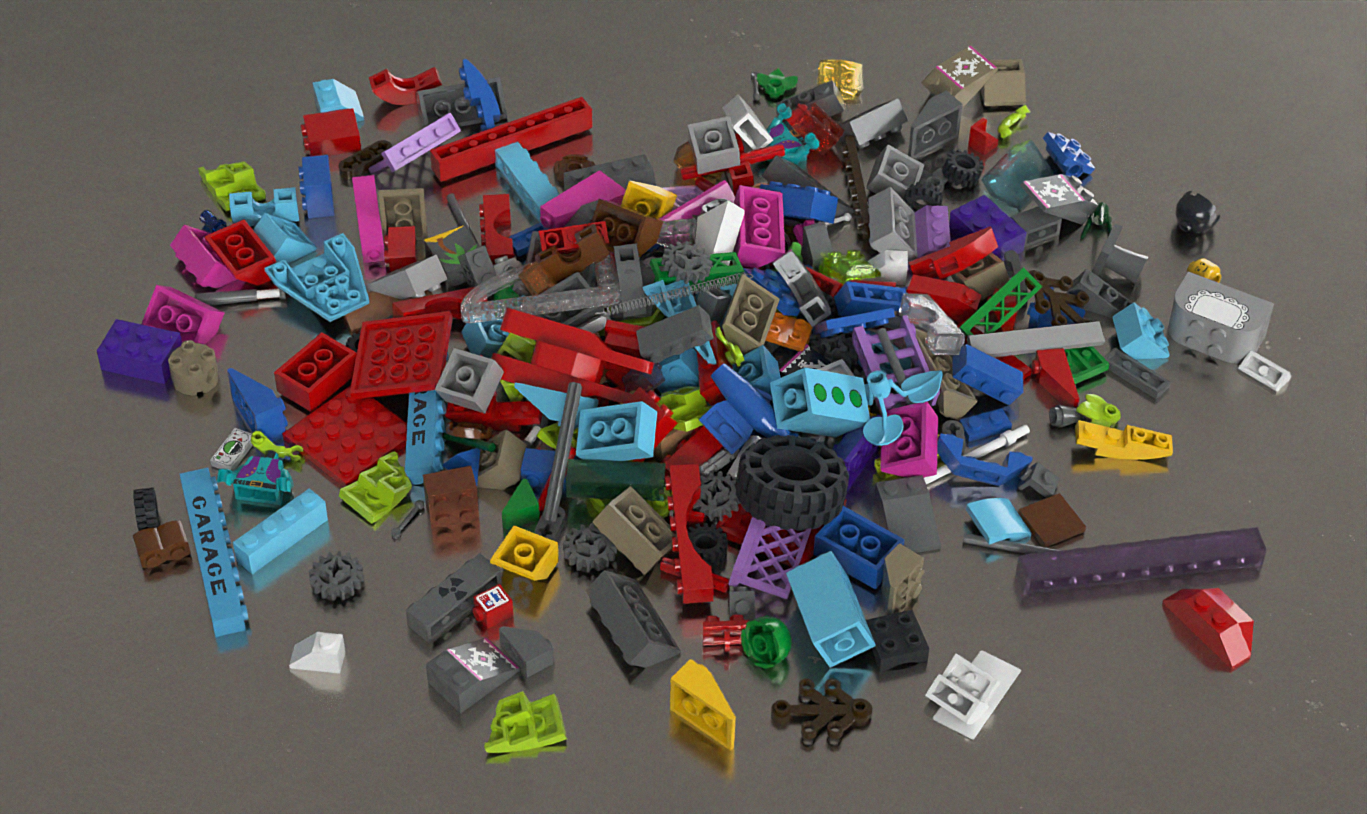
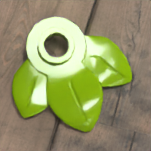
[715,326,745,367]
[1076,394,1121,427]

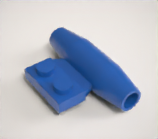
[699,363,790,455]

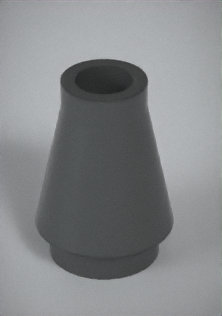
[1049,404,1086,428]

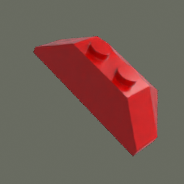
[1162,588,1254,670]

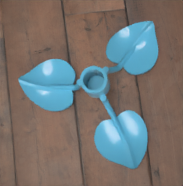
[863,370,943,446]

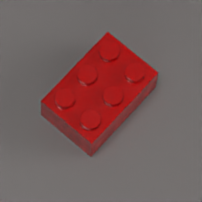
[274,332,357,412]

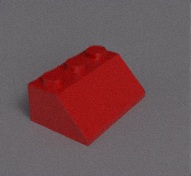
[204,220,276,286]

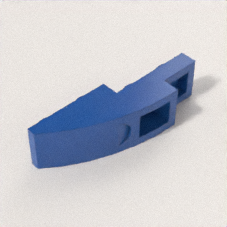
[459,59,501,132]

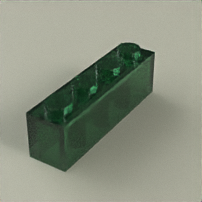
[566,459,666,501]

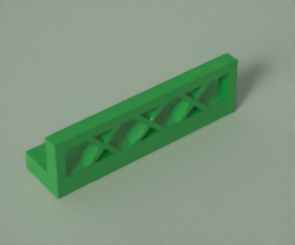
[649,252,744,291]
[956,267,1042,338]

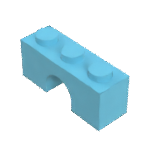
[229,187,299,226]

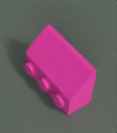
[170,225,238,289]
[141,285,224,345]
[880,402,938,478]

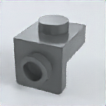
[1017,462,1060,498]
[728,587,756,621]

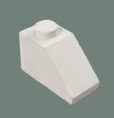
[861,250,908,286]
[289,632,345,673]

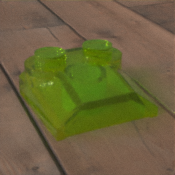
[819,250,881,281]

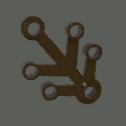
[1025,270,1093,326]
[771,678,873,739]

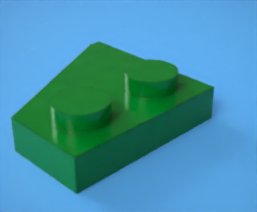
[1064,346,1109,384]

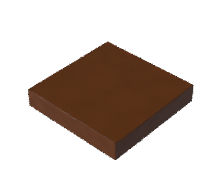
[1018,493,1086,547]

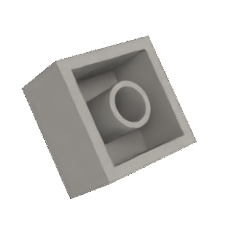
[687,116,740,174]
[435,348,504,413]

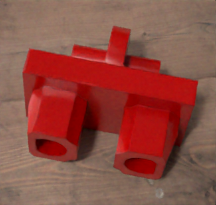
[703,614,749,652]

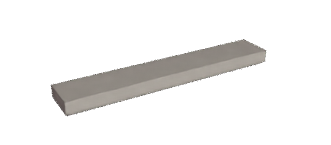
[967,321,1105,357]

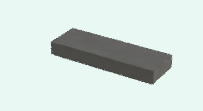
[1104,348,1171,399]

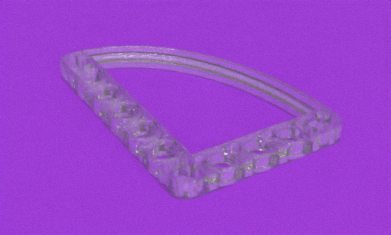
[460,251,621,323]

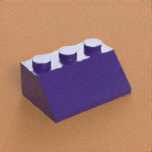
[832,415,882,493]

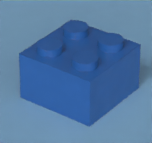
[298,155,335,219]

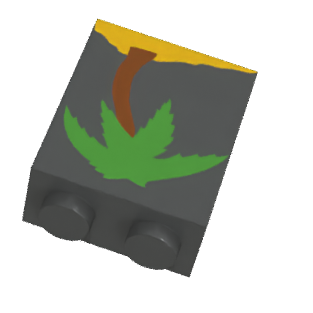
[424,226,480,288]

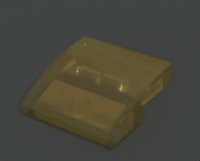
[818,59,863,97]

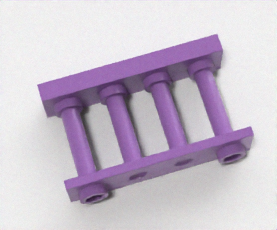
[851,315,940,416]

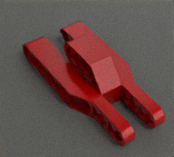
[491,307,655,404]

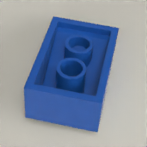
[227,368,288,442]

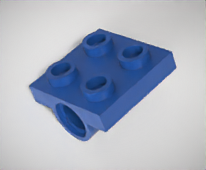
[1043,132,1095,178]

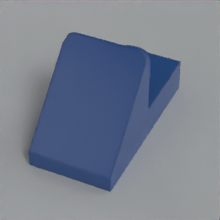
[442,448,480,486]

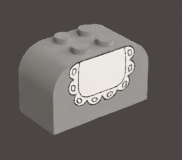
[1168,271,1274,364]

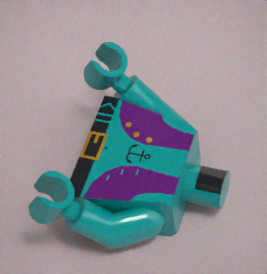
[766,103,820,165]
[217,450,294,505]

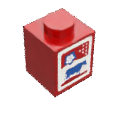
[472,584,514,629]

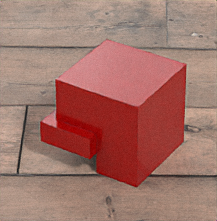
[605,319,646,376]

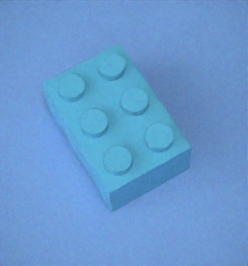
[576,401,657,465]

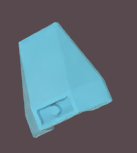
[264,233,370,322]

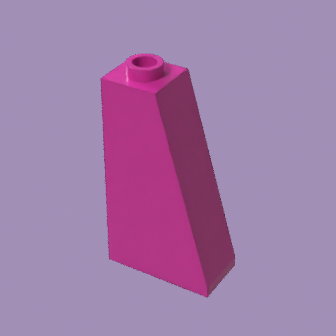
[540,170,626,229]
[352,175,385,263]

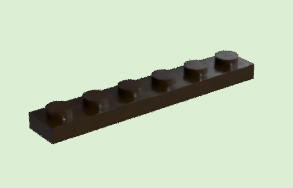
[842,136,870,239]

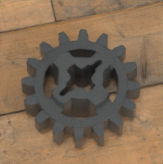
[661,241,712,284]
[810,333,858,370]
[693,471,741,521]
[563,523,617,572]
[309,551,364,601]

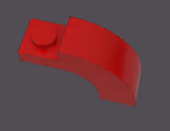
[369,67,442,105]

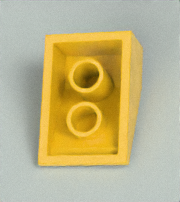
[670,659,735,751]

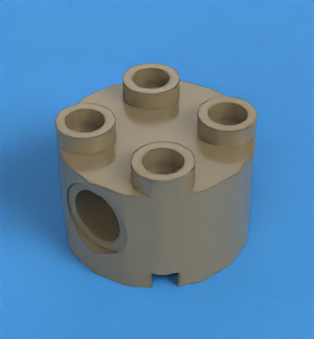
[168,340,219,396]

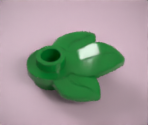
[757,69,798,97]

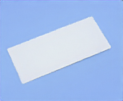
[933,650,1021,740]

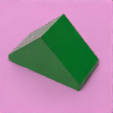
[502,478,540,529]

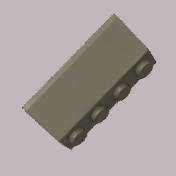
[911,328,977,420]

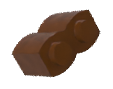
[132,521,191,568]

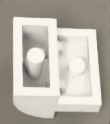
[925,654,1000,724]

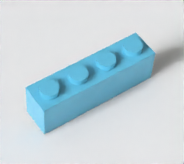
[233,488,328,575]

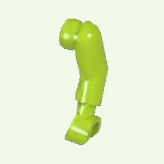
[997,105,1031,139]
[251,431,303,461]

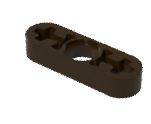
[338,140,392,179]

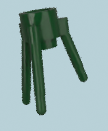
[1080,202,1116,245]

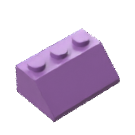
[907,206,950,270]

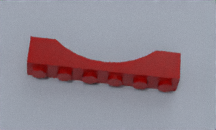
[665,464,714,604]

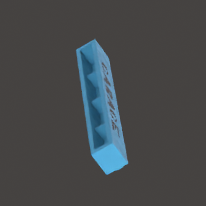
[405,352,449,485]
[180,468,249,637]

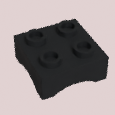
[866,610,929,672]

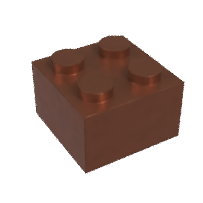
[423,466,479,528]

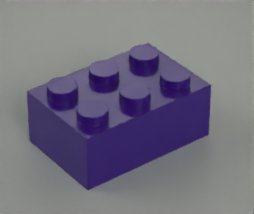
[949,195,1026,261]
[97,319,182,384]

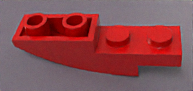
[909,226,998,280]
[445,396,543,431]

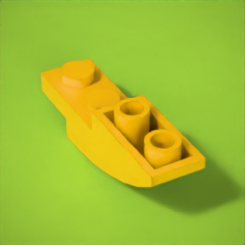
[1075,420,1173,460]

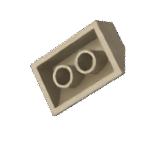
[722,274,780,355]
[593,486,676,575]

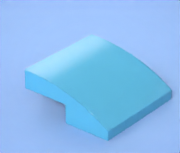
[966,498,1032,545]

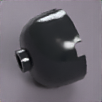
[1175,191,1220,234]

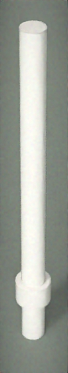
[924,425,1030,485]

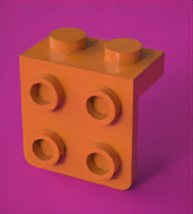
[765,312,813,351]

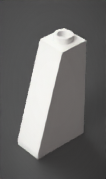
[722,95,773,150]
[695,201,744,267]

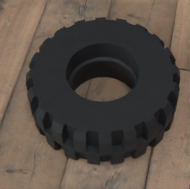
[735,435,849,531]

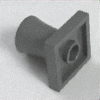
[1091,223,1149,284]

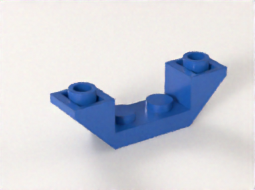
[937,433,1033,486]

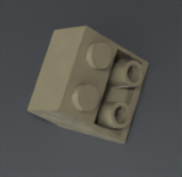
[981,59,1026,106]
[881,543,924,615]

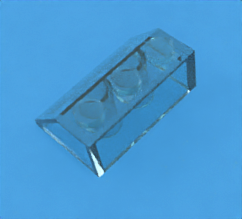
[981,139,1054,209]

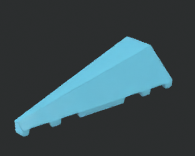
[642,280,717,365]

